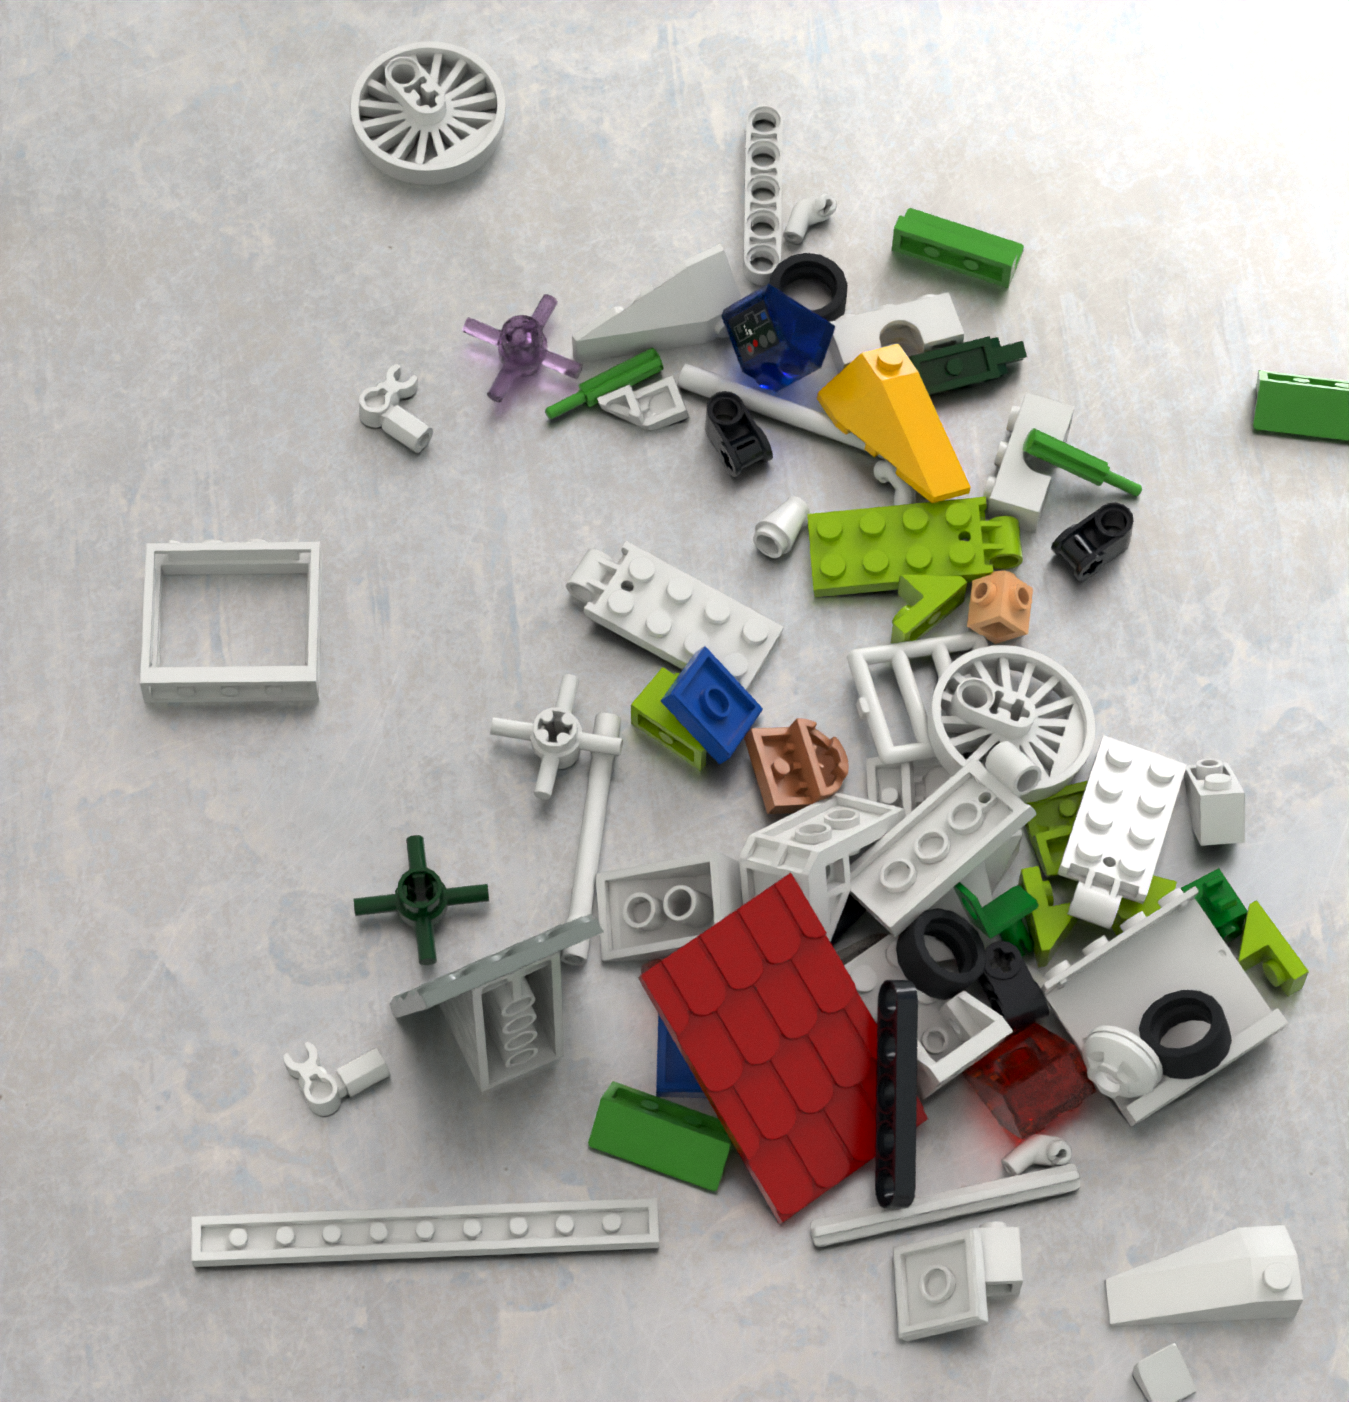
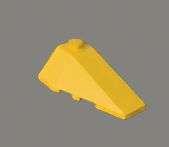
[816,344,971,503]

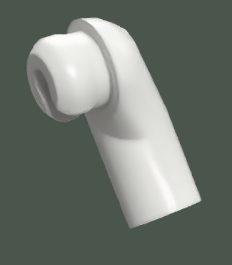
[783,193,837,244]
[874,459,916,505]
[1001,1134,1072,1176]

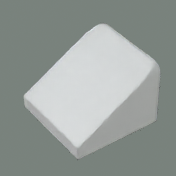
[1132,1343,1197,1402]

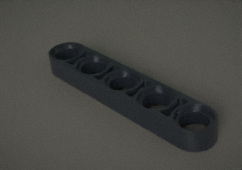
[875,980,918,1209]

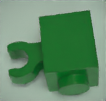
[1181,868,1248,944]

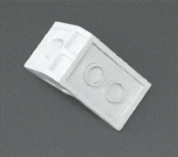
[739,792,905,942]
[844,928,1013,1100]

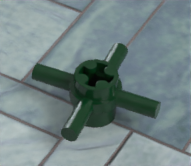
[353,835,489,965]

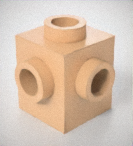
[967,570,1033,644]

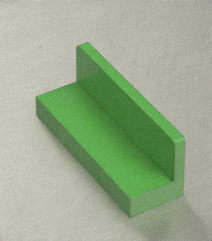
[891,208,1024,288]
[1253,370,1349,441]
[588,1081,734,1191]

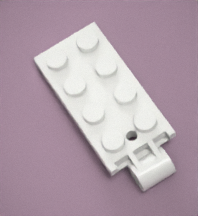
[566,541,784,691]
[1057,735,1187,929]
[849,741,1042,937]

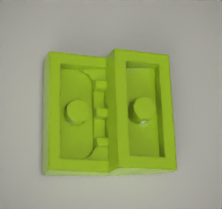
[1025,780,1088,878]

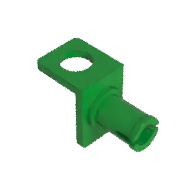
[953,882,1039,957]

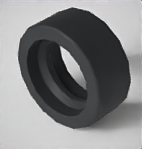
[768,253,848,336]
[896,908,987,1000]
[1139,990,1232,1079]

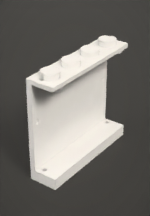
[1041,886,1288,1128]

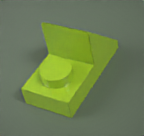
[890,574,967,644]
[1018,866,1079,968]
[1236,900,1309,997]

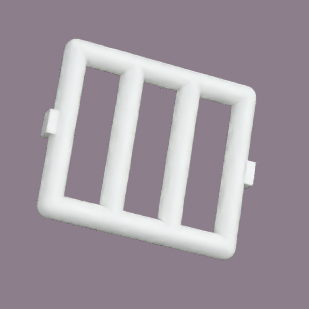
[847,631,998,765]

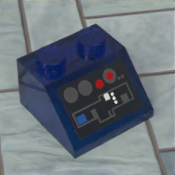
[721,283,836,392]

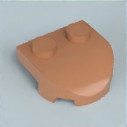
[744,718,849,814]

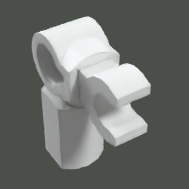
[359,364,433,453]
[283,1041,390,1116]

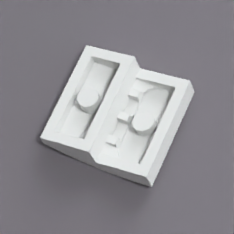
[866,757,952,843]

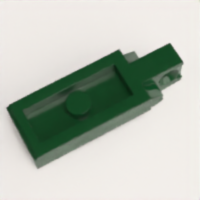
[908,336,1027,396]

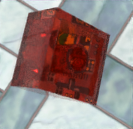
[962,1022,1097,1140]

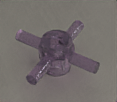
[463,294,583,402]

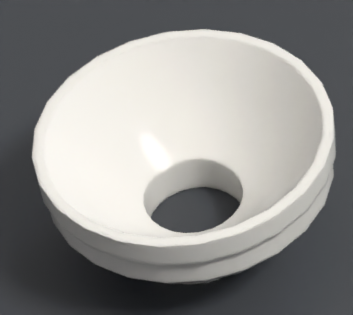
[1082,1025,1163,1098]

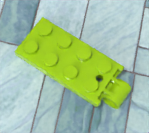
[807,496,1023,597]

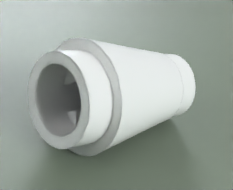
[753,496,810,558]

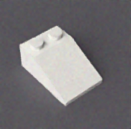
[596,852,743,962]

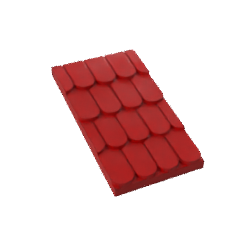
[638,873,928,1224]

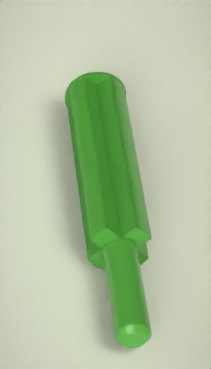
[545,347,664,420]
[1023,428,1142,497]

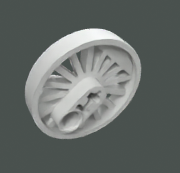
[350,41,506,185]
[927,645,1096,803]

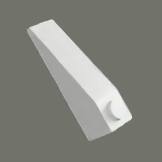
[572,244,744,363]
[1104,1225,1303,1327]

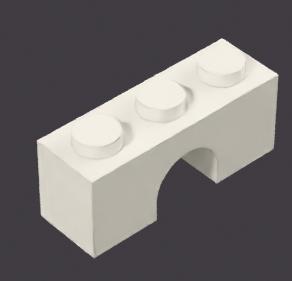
[827,292,964,374]
[983,392,1075,533]

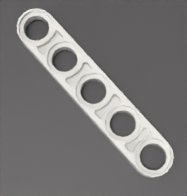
[743,105,783,286]

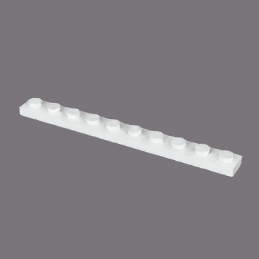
[191,1198,659,1267]

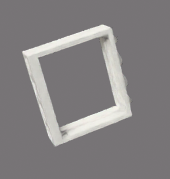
[140,538,322,702]

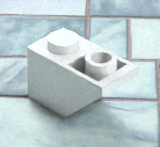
[1184,758,1245,846]

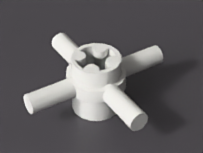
[490,674,623,799]

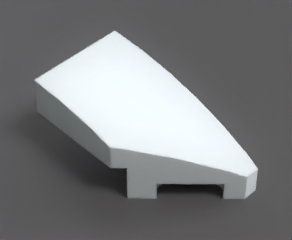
[597,375,690,431]

